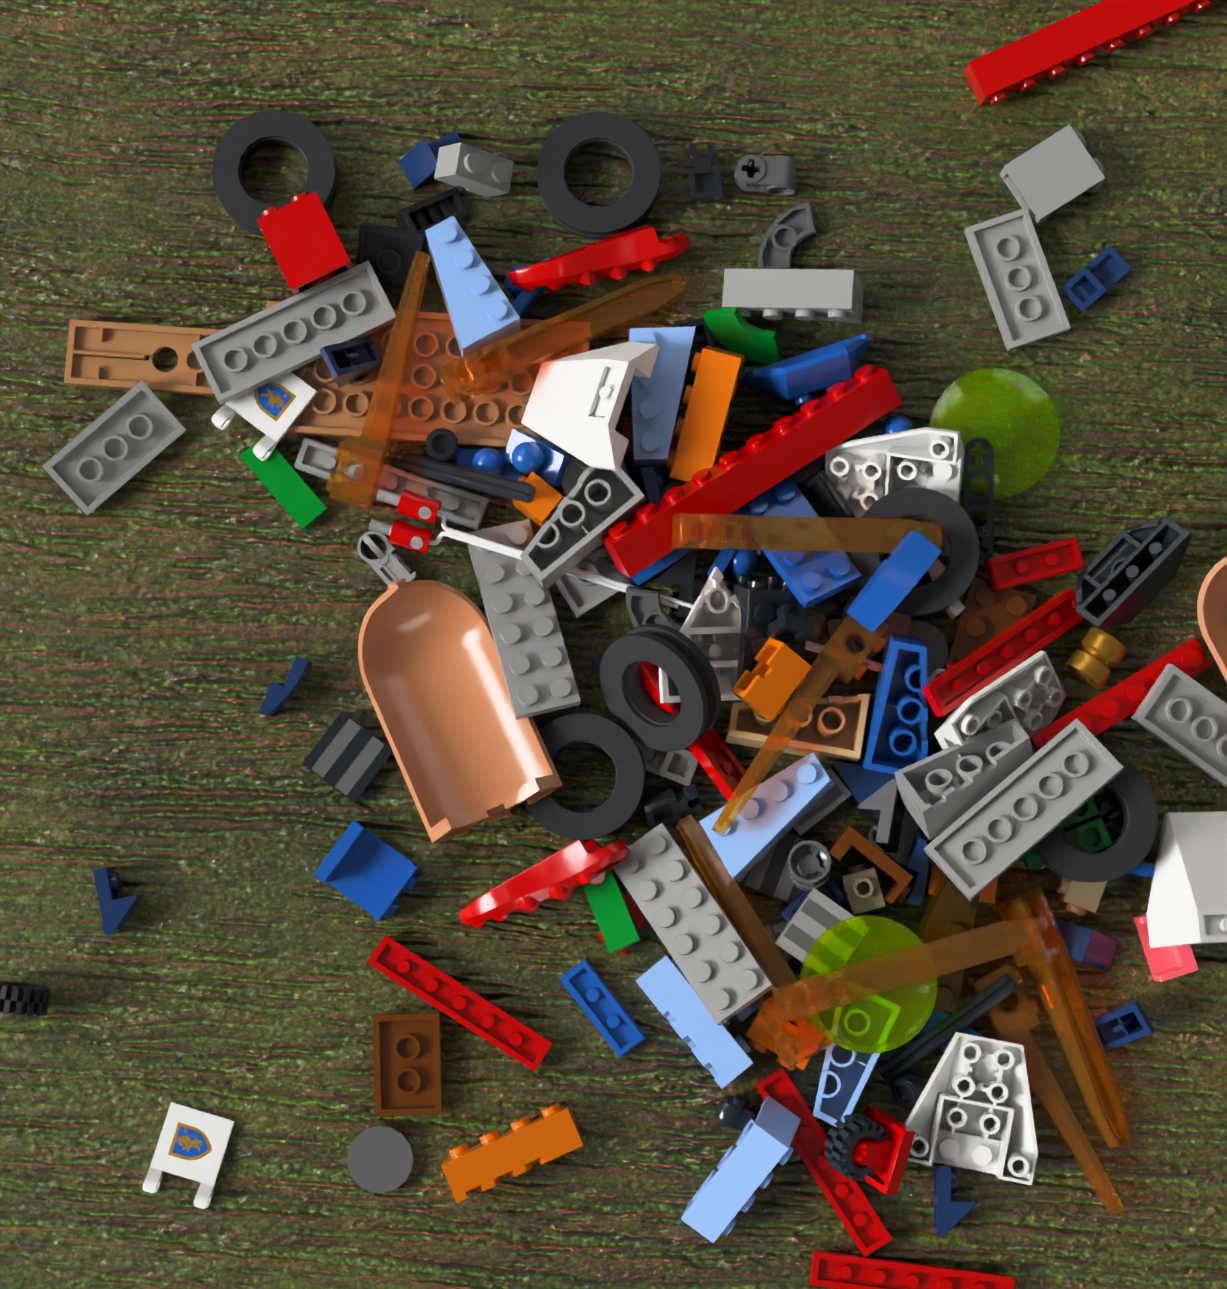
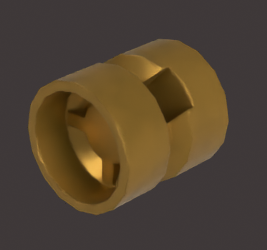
[1065,627,1128,689]

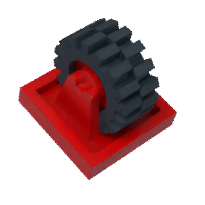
[824,1105,915,1196]

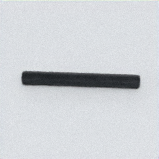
[399,453,537,503]
[878,974,1017,1083]

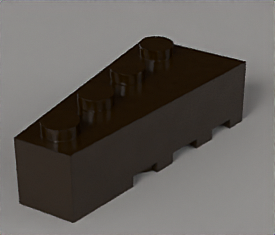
[887,872,980,1013]

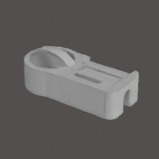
[357,531,417,585]

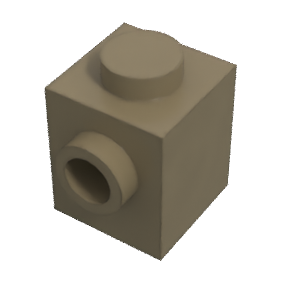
[840,863,886,915]
[1057,877,1107,917]

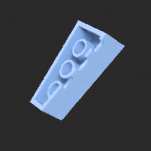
[699,752,835,882]

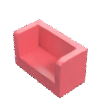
[1133,913,1199,982]

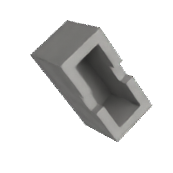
[434,142,514,198]

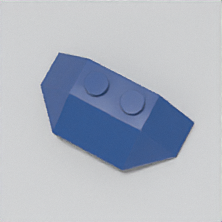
[744,332,872,407]

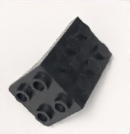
[724,574,809,696]

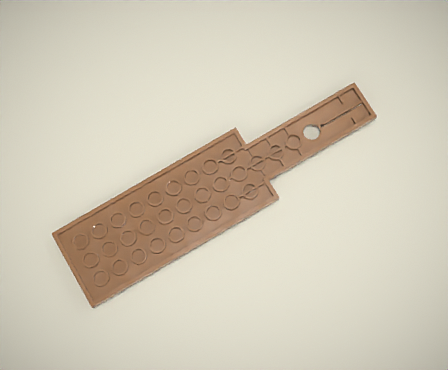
[64,301,591,449]

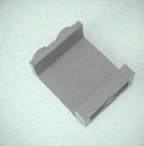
[1000,124,1105,227]

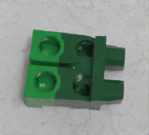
[1023,797,1113,871]

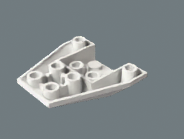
[521,341,660,472]
[825,427,964,556]
[934,651,1066,755]
[1146,811,1227,948]
[905,1032,1038,1185]

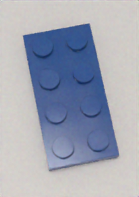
[734,476,862,609]

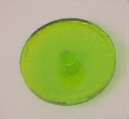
[928,368,1060,499]
[800,916,937,1053]

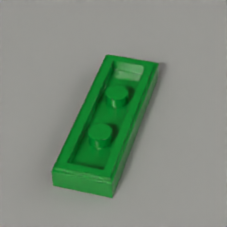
[240,435,328,531]
[582,869,642,954]

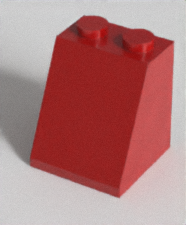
[257,191,353,295]

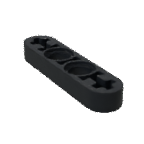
[964,437,994,566]

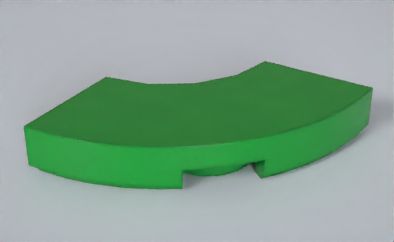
[703,307,784,364]

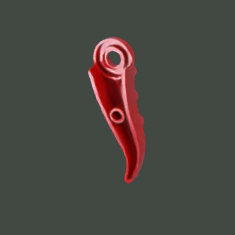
[508,224,690,292]
[459,839,630,928]

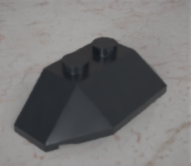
[1074,516,1192,630]

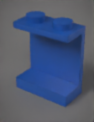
[313,821,420,922]

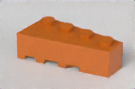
[666,346,746,482]
[441,1103,584,1203]

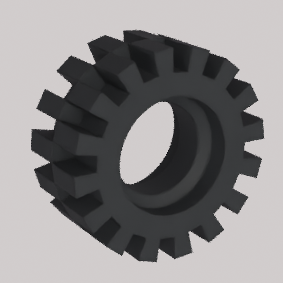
[0,980,51,1016]

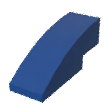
[846,530,942,633]

